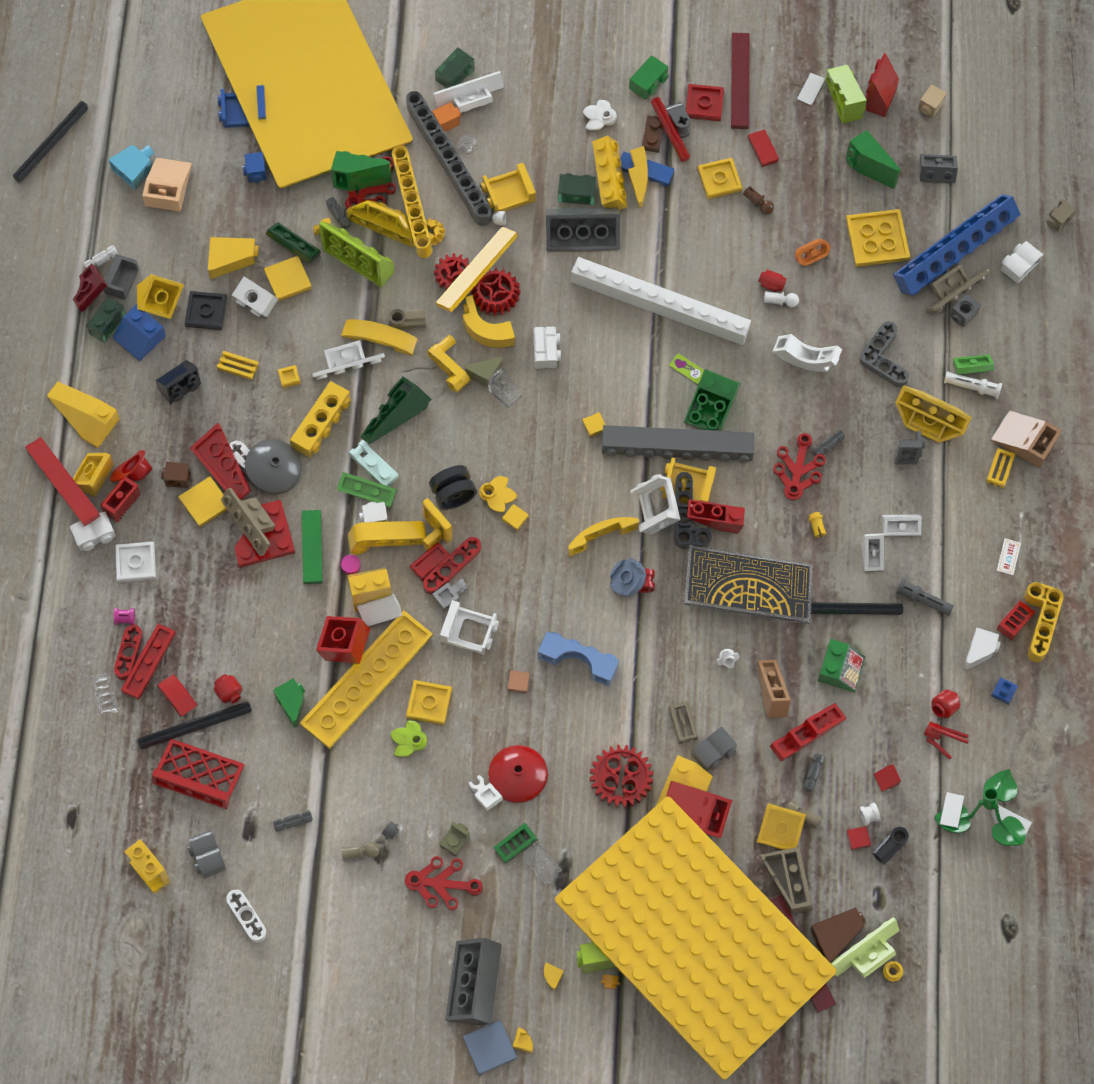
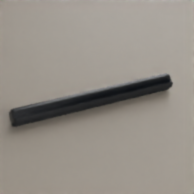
[13,101,88,183]
[808,602,903,615]
[137,701,252,749]

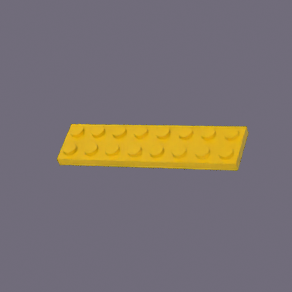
[300,610,433,749]

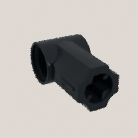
[872,827,909,865]

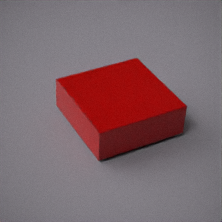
[846,826,871,851]

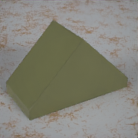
[465,356,502,388]

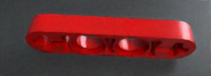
[423,537,481,595]

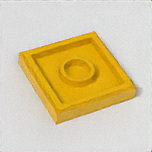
[697,158,743,200]
[264,256,312,301]
[178,477,227,527]
[422,498,452,544]
[406,680,452,725]
[757,803,806,850]

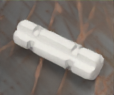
[84,245,118,268]

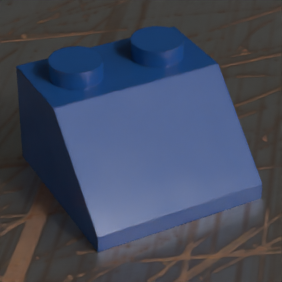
[113,304,166,361]

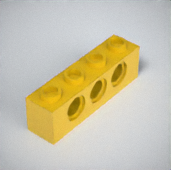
[290,381,351,458]

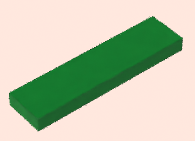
[302,510,323,584]

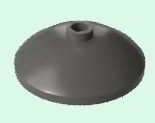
[245,439,302,494]

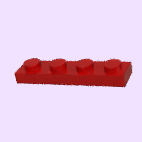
[121,623,176,700]

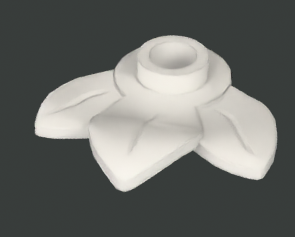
[583,100,617,130]

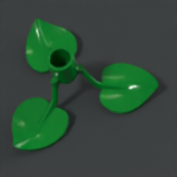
[934,769,1026,846]

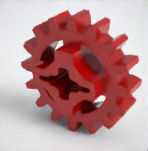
[434,253,470,290]

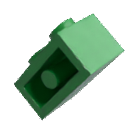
[629,55,669,100]

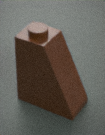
[810,907,865,963]

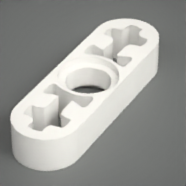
[226,890,267,943]

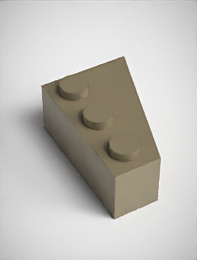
[760,847,813,914]

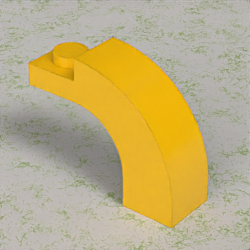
[462,295,515,348]

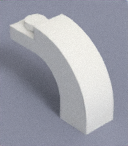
[773,334,842,372]

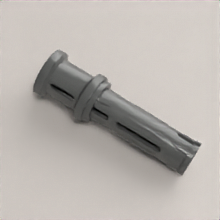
[895,578,954,616]

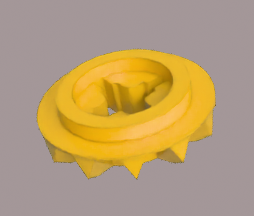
[418,218,445,246]

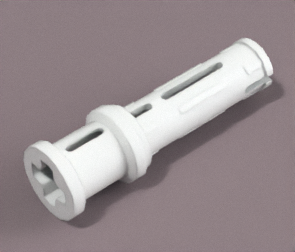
[944,371,1003,399]

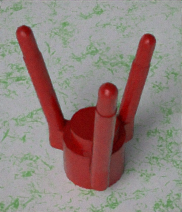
[924,721,969,759]

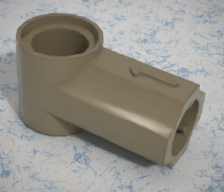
[389,309,426,330]

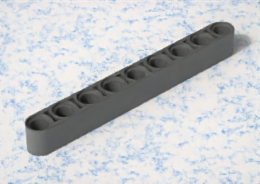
[406,91,491,226]

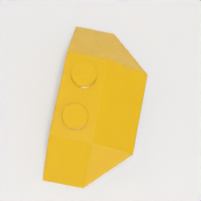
[347,200,414,248]
[895,385,972,443]

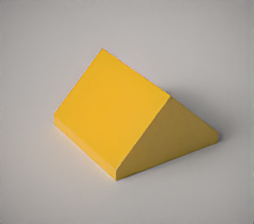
[137,274,184,319]
[73,453,114,497]

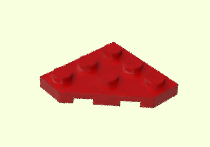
[234,499,295,568]

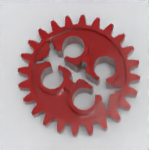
[589,744,654,809]

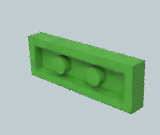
[337,472,397,508]

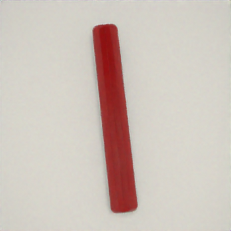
[651,97,690,162]

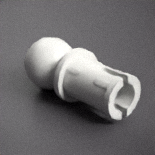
[764,291,799,308]

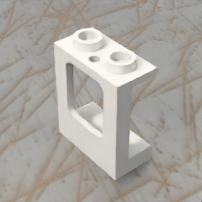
[630,475,680,535]
[440,600,499,655]

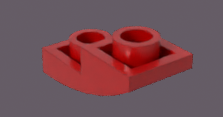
[157,674,198,717]

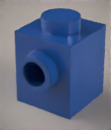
[242,152,267,183]

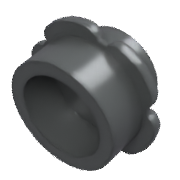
[381,821,399,839]

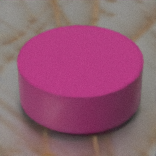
[341,555,361,575]

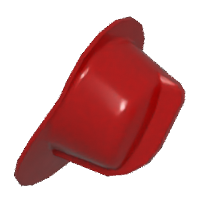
[110,450,153,482]

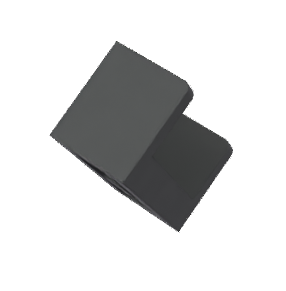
[104,254,139,300]

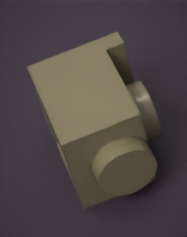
[1047,199,1076,232]

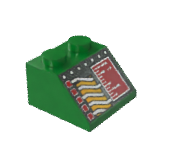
[818,639,866,693]

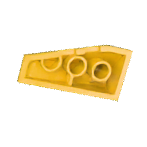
[47,381,120,448]
[656,755,713,806]

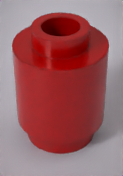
[758,269,787,292]

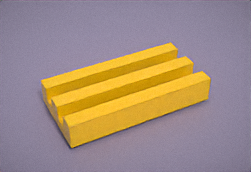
[217,351,259,380]
[986,448,1015,489]

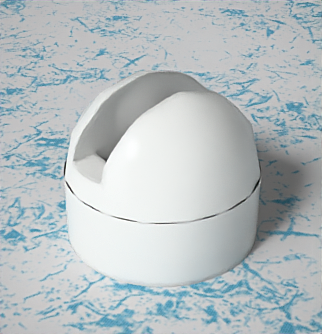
[492,211,506,226]

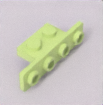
[831,918,899,978]

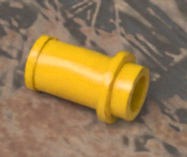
[808,512,827,538]

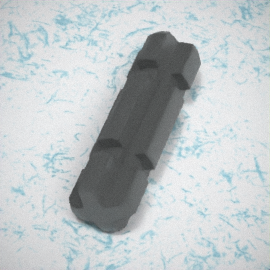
[326,197,351,229]
[812,430,845,456]
[803,754,824,792]
[273,810,313,832]

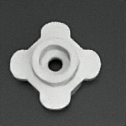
[717,649,739,669]

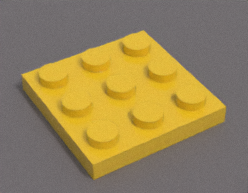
[846,209,910,267]

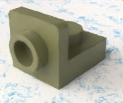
[440,822,470,856]

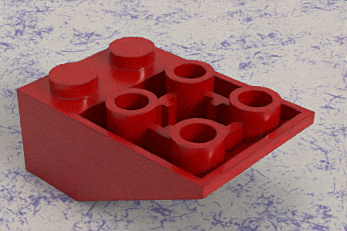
[865,53,899,117]
[666,781,733,838]

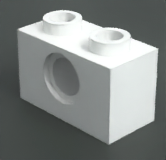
[232,277,279,317]

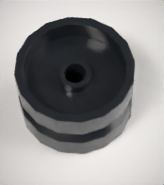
[429,465,477,510]

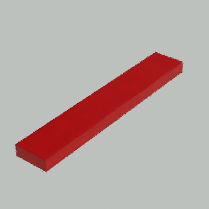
[25,437,100,527]

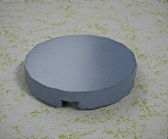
[610,558,646,597]

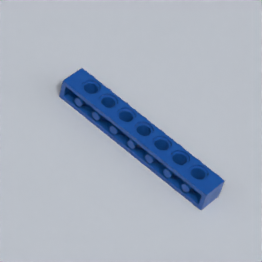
[893,194,1021,296]

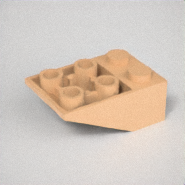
[142,158,192,212]

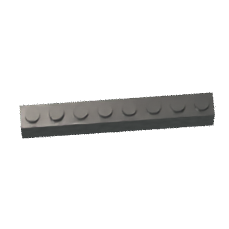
[602,425,754,462]

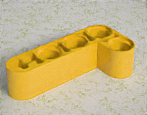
[348,521,427,555]
[1024,582,1063,663]

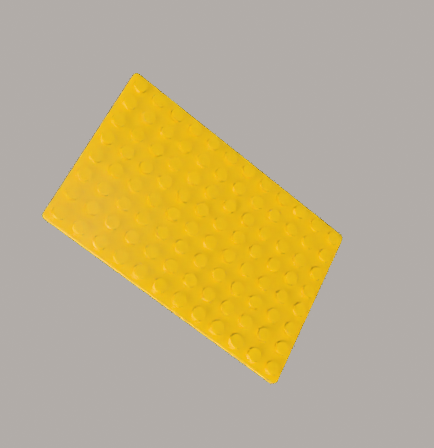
[201,0,413,189]
[555,797,836,1080]

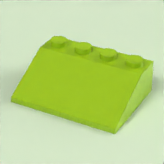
[319,221,395,288]

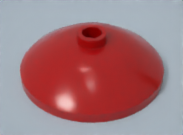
[488,745,548,803]

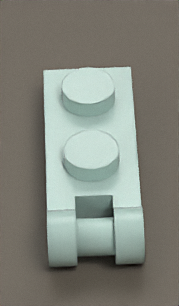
[348,440,399,486]

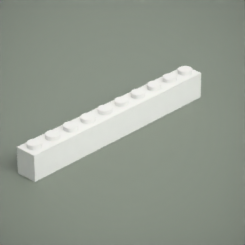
[571,257,751,345]

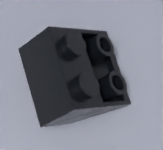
[155,360,201,405]

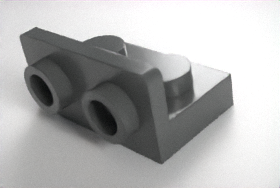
[919,154,958,183]
[894,431,925,464]

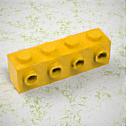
[592,135,628,210]

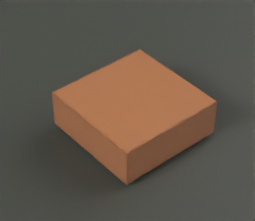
[508,670,530,693]

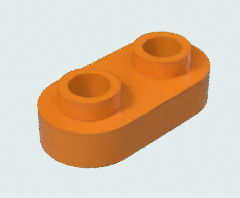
[795,239,830,266]

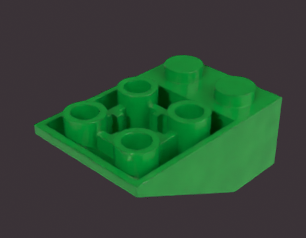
[331,151,392,191]
[684,369,742,431]

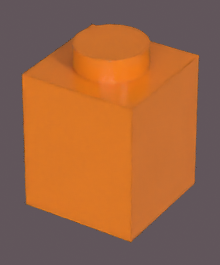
[432,102,461,132]

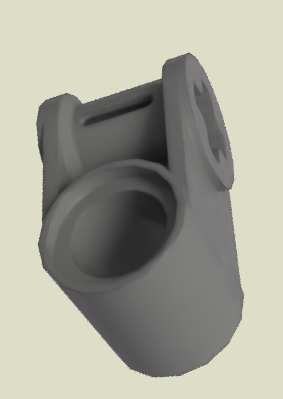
[665,102,691,138]

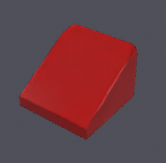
[873,764,901,792]

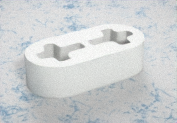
[230,441,250,472]

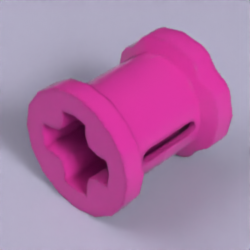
[113,608,135,625]

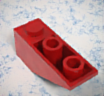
[687,499,745,534]

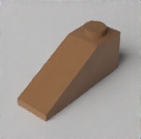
[757,660,791,718]

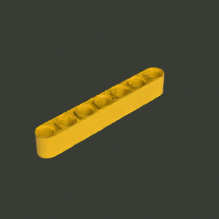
[392,146,433,258]

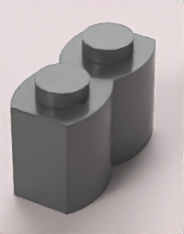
[691,727,737,771]
[187,830,227,878]

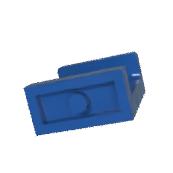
[218,85,266,128]

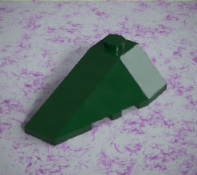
[361,376,432,444]

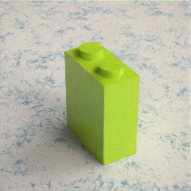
[576,942,617,974]

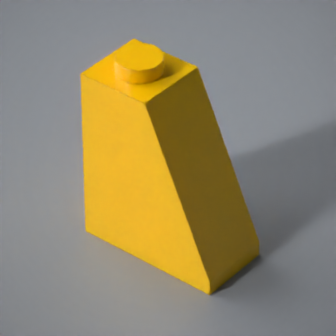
[208,237,259,279]

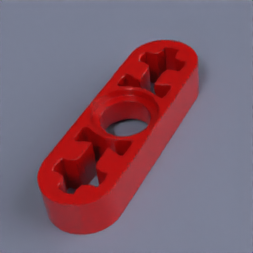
[114,624,143,680]

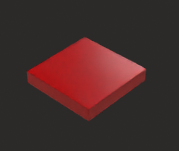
[686,84,724,122]

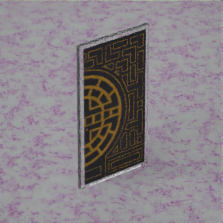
[683,545,813,624]

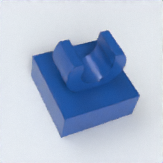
[991,677,1018,705]

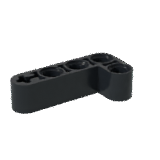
[674,472,712,549]

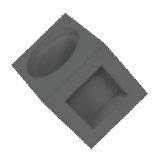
[950,294,981,327]

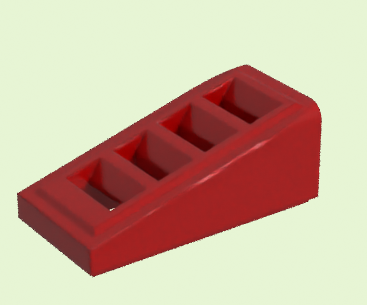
[997,601,1035,641]

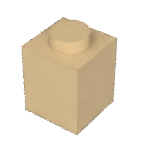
[918,84,947,117]

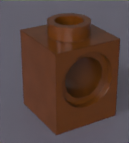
[161,462,191,488]

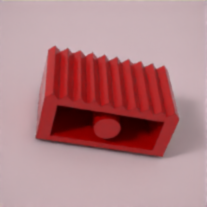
[101,476,141,522]

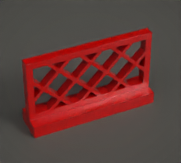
[152,739,245,810]

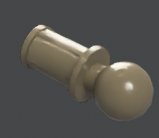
[785,801,822,829]
[341,842,380,860]

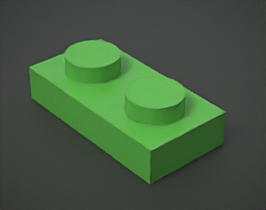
[953,354,994,375]

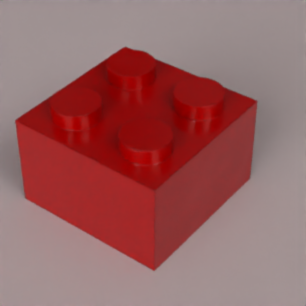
[316,616,370,664]

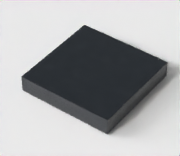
[185,291,227,330]

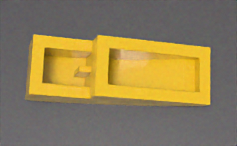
[628,146,648,208]

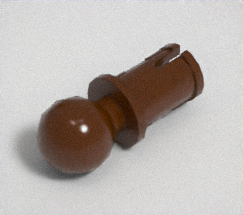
[743,186,774,215]

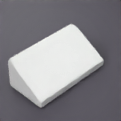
[882,515,922,536]
[357,594,402,627]

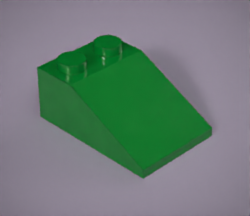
[846,130,901,189]

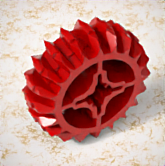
[471,268,521,316]

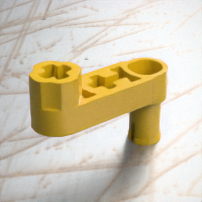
[427,334,471,393]

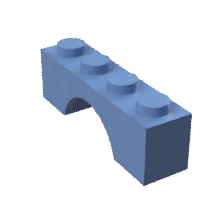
[538,632,619,687]

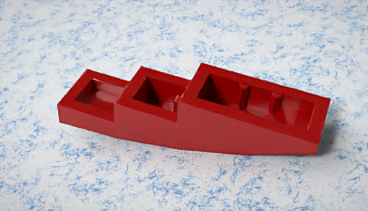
[769,703,847,762]

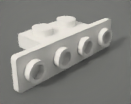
[433,71,504,113]
[311,340,385,380]

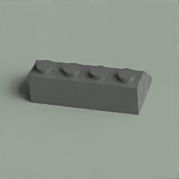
[546,208,620,251]
[445,938,502,1025]

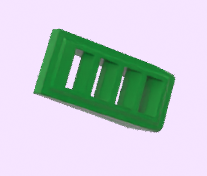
[494,823,539,863]

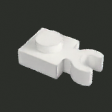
[469,776,503,811]

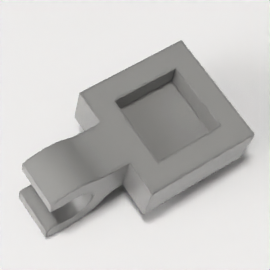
[433,579,468,611]

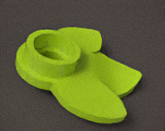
[391,720,428,757]

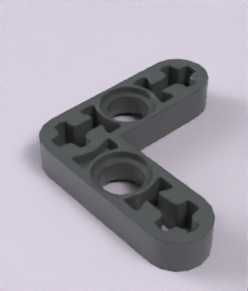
[860,321,909,387]

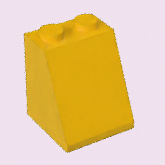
[346,567,392,612]

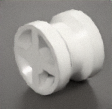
[859,803,881,826]

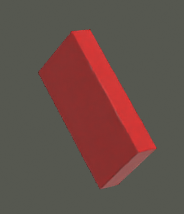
[748,129,779,167]
[409,542,450,581]

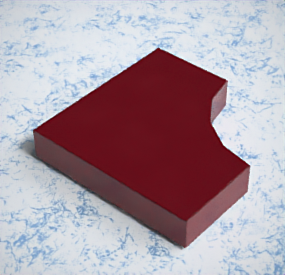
[73,263,108,312]

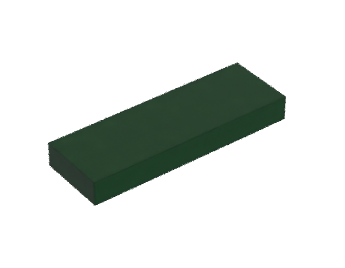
[266,222,321,264]

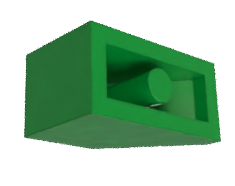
[273,678,305,727]

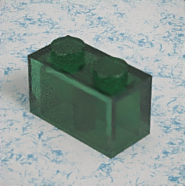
[435,47,475,88]
[558,173,596,205]
[86,297,126,343]

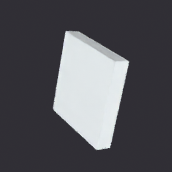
[115,542,156,583]

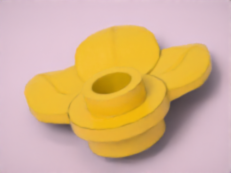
[479,476,517,512]

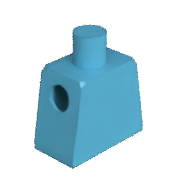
[109,145,154,190]

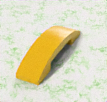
[341,319,418,356]
[568,517,640,557]

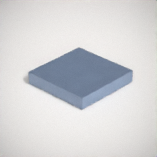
[463,1020,517,1075]

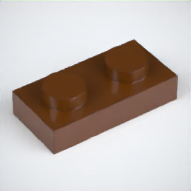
[642,115,664,153]

